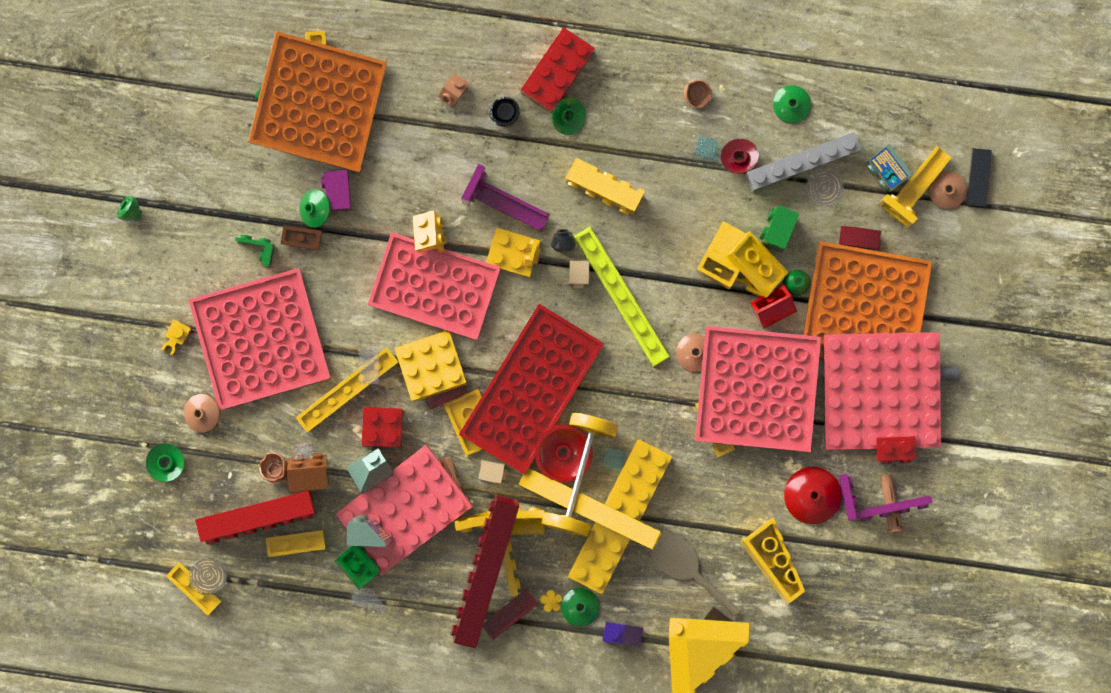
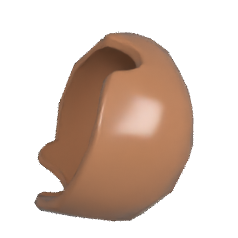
[683,79,712,109]
[260,452,288,483]

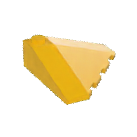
[669,618,751,693]

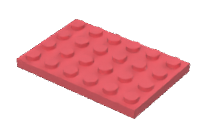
[368,232,501,340]
[336,445,473,576]

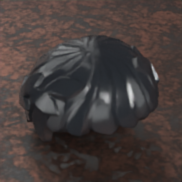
[489,96,520,127]

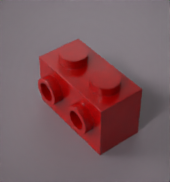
[750,285,797,329]

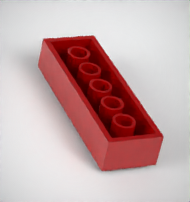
[195,491,317,545]

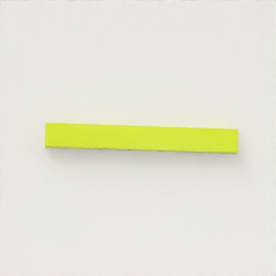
[574,227,670,367]

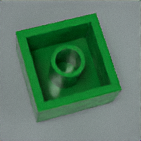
[759,205,799,253]

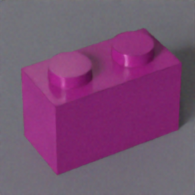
[321,170,352,212]

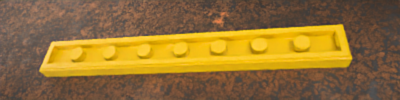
[518,468,662,550]

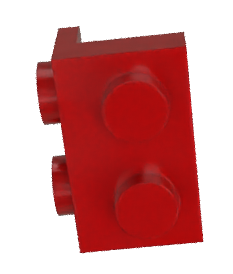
[876,436,916,464]

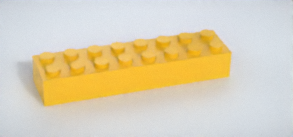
[567,439,672,594]

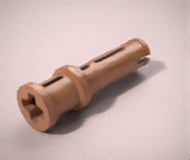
[880,474,904,534]

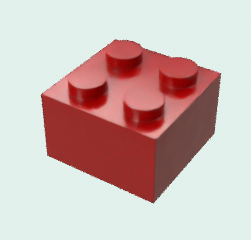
[362,407,403,448]

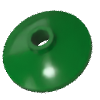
[773,85,811,123]
[552,97,586,135]
[299,189,331,228]
[146,443,184,482]
[561,588,599,626]

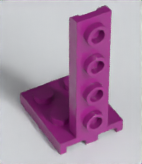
[461,164,550,232]
[838,473,933,522]

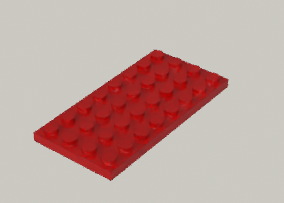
[459,304,604,474]

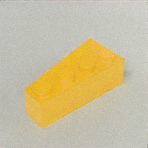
[565,158,645,216]
[740,518,805,604]

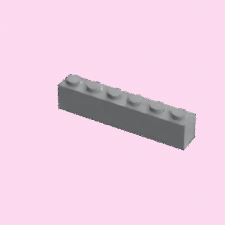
[745,132,861,192]

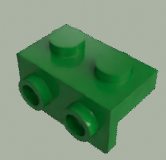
[334,546,381,590]

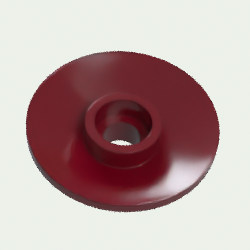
[720,139,759,174]

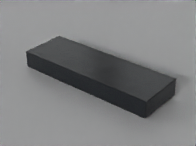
[966,148,992,207]

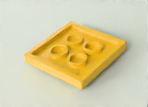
[394,331,467,403]

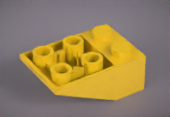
[696,221,746,289]

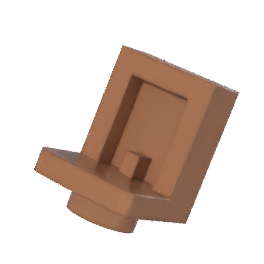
[438,73,470,107]

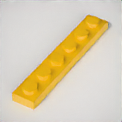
[295,347,399,433]

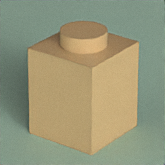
[569,260,589,289]
[478,460,508,484]

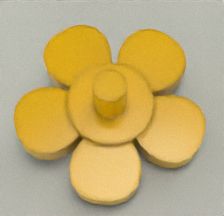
[540,590,562,612]

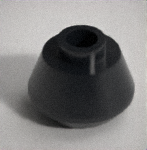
[551,229,577,252]

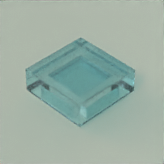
[694,135,718,159]
[602,447,626,471]

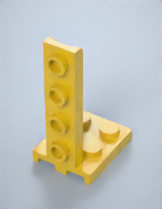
[877,146,952,229]
[486,228,541,278]
[455,511,521,596]

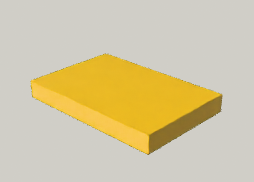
[727,231,789,298]
[443,389,483,457]

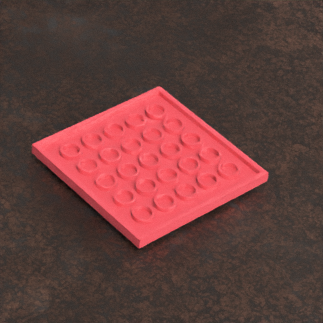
[188,268,331,410]
[695,326,821,452]
[824,332,941,450]

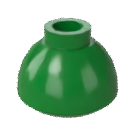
[117,196,142,221]
[784,269,810,296]

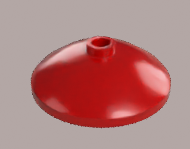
[535,425,593,483]
[784,467,842,524]

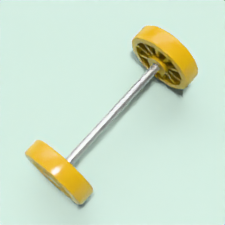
[541,413,618,537]

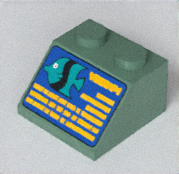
[866,144,913,193]
[347,515,393,547]

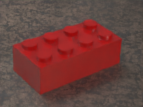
[520,27,595,114]

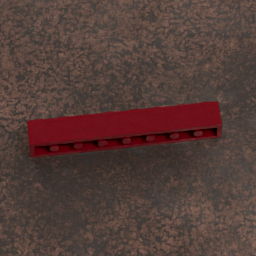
[450,495,520,649]

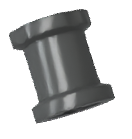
[940,365,959,382]

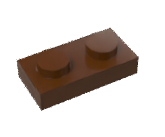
[281,225,322,250]

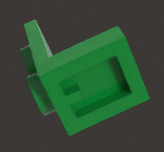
[235,235,275,268]

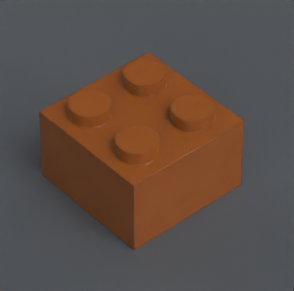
[287,453,329,492]

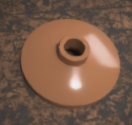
[929,171,967,209]
[676,334,705,372]
[184,394,220,433]

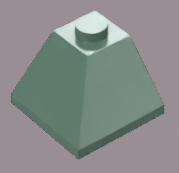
[346,447,395,494]

